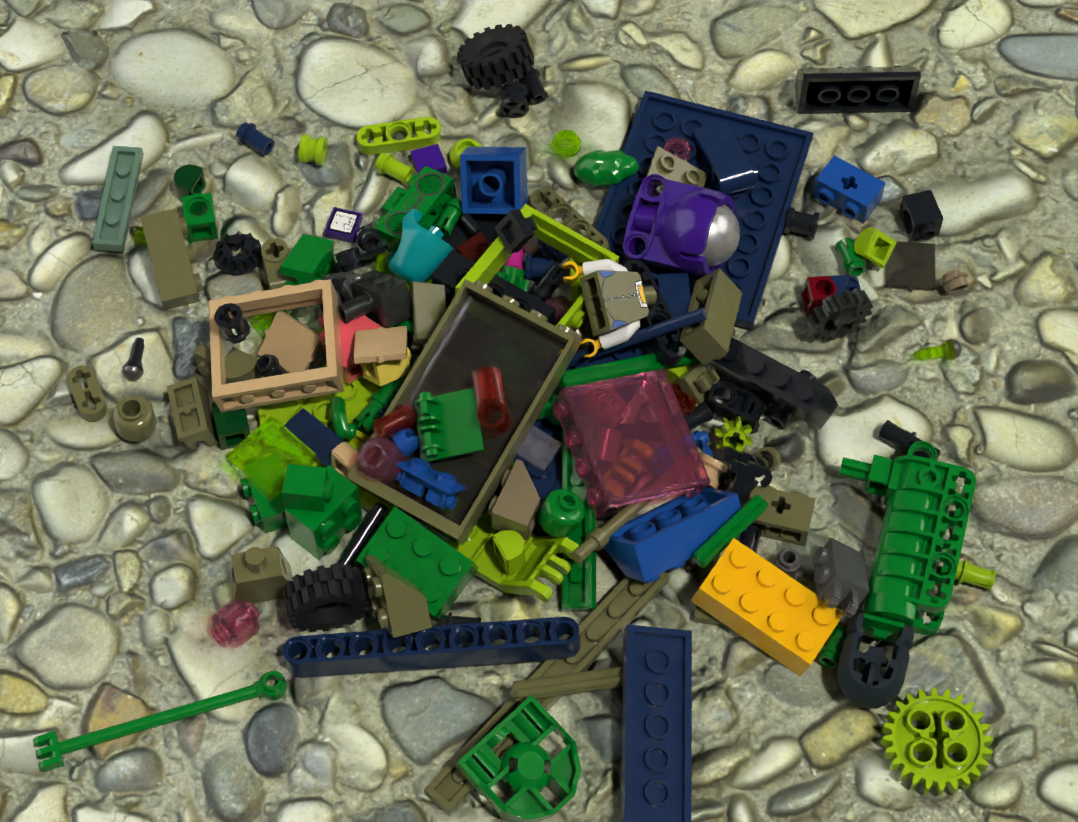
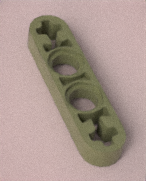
[530,187,611,251]

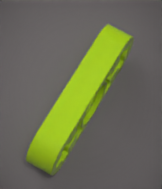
[357,117,441,155]

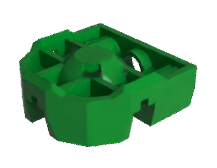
[454,694,582,822]

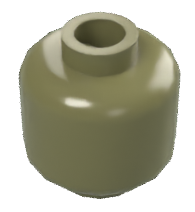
[113,395,157,442]

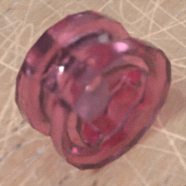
[664,137,691,162]

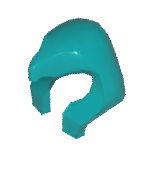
[386,209,454,284]

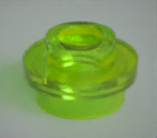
[552,130,581,158]

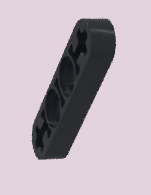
[624,260,687,366]

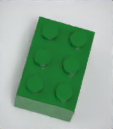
[356,506,479,620]

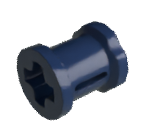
[525,254,557,281]

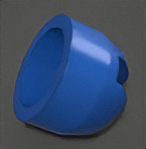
[391,429,419,457]

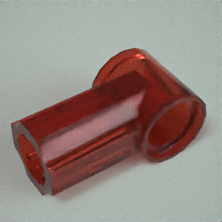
[472,366,511,435]

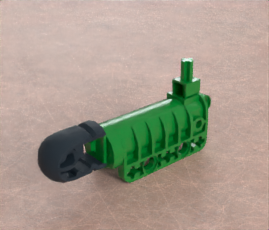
[837,441,976,709]

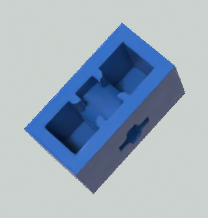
[813,155,885,224]

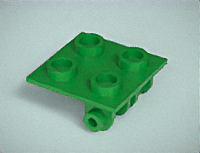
[414,387,484,462]

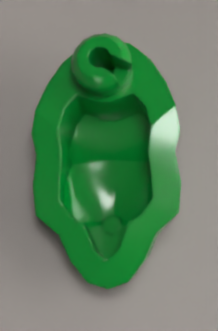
[574,150,639,186]

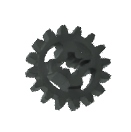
[806,288,873,341]

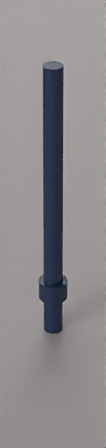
[529,308,707,380]

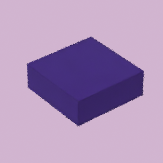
[410,144,447,175]

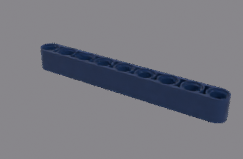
[282,617,581,678]

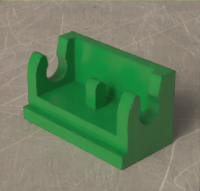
[280,234,334,286]

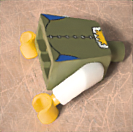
[562,259,657,358]

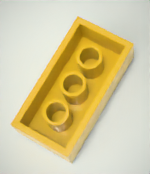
[691,538,843,676]

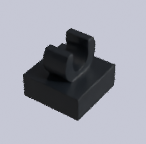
[495,209,538,254]

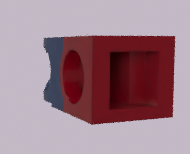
[801,275,861,317]

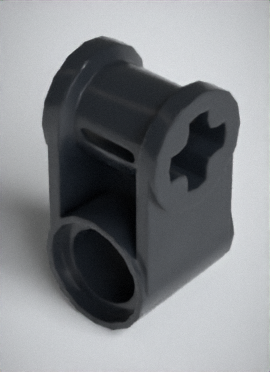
[706,381,769,433]

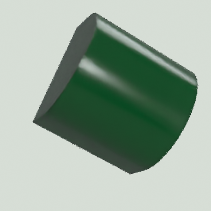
[174,164,206,202]

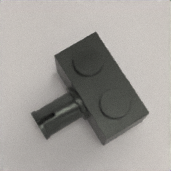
[337,270,413,328]

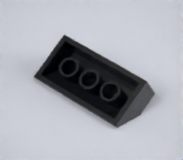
[795,66,921,114]

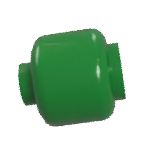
[538,489,585,538]

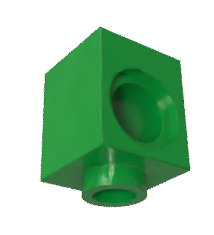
[182,193,219,243]

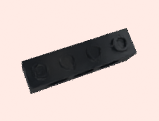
[431,250,555,351]

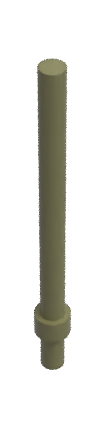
[571,446,703,563]

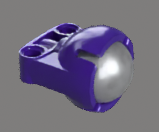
[623,174,740,278]

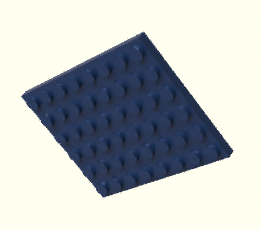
[595,90,814,329]

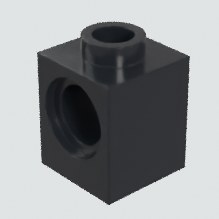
[899,190,943,241]

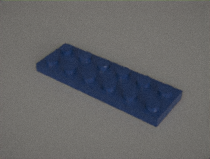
[621,624,692,822]

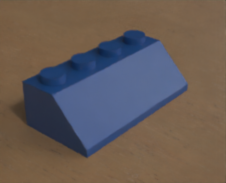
[604,486,747,583]

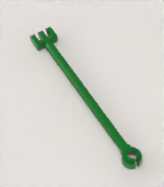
[33,671,287,772]

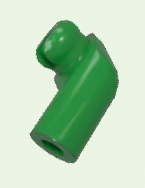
[330,397,357,440]

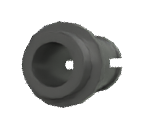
[776,548,802,579]

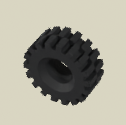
[457,24,534,90]
[283,564,371,632]

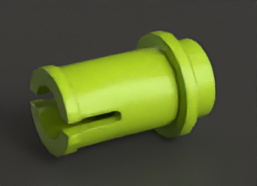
[375,153,414,185]
[955,559,996,591]

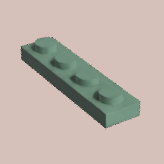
[92,146,144,252]

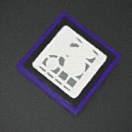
[325,207,363,243]

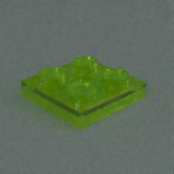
[225,416,317,501]

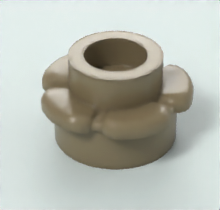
[940,269,969,295]

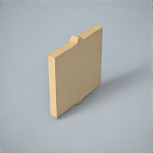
[257,311,321,373]
[354,326,408,364]

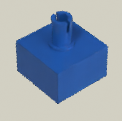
[460,147,528,214]

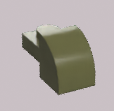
[194,344,262,384]

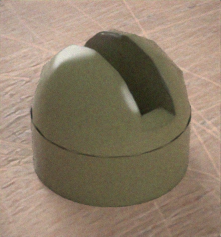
[754,447,781,472]

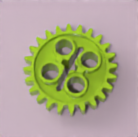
[881,687,993,796]

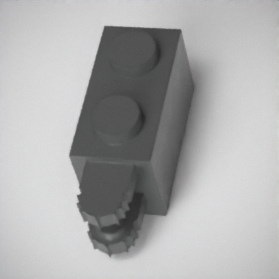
[812,538,870,618]

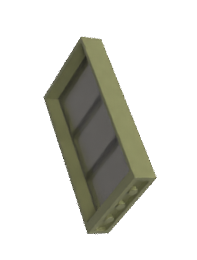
[347,279,579,546]

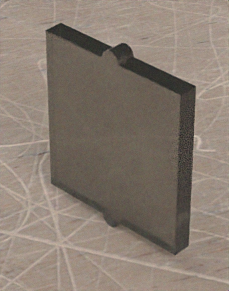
[885,240,936,292]

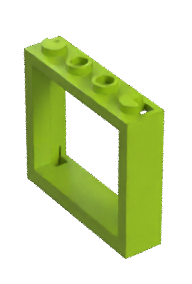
[455,204,619,359]

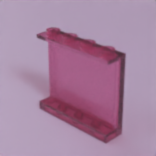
[553,369,711,518]

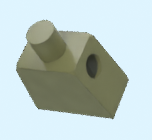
[229,546,293,607]

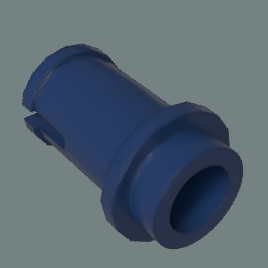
[236,122,275,156]

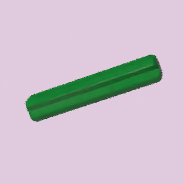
[692,495,768,568]

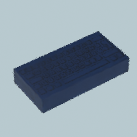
[281,408,344,468]

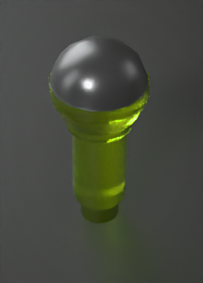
[914,339,962,361]

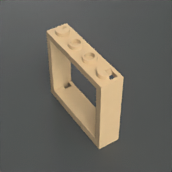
[209,279,344,412]

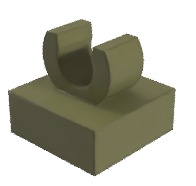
[677,362,720,406]

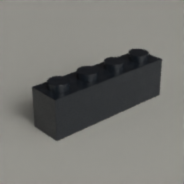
[712,337,838,430]

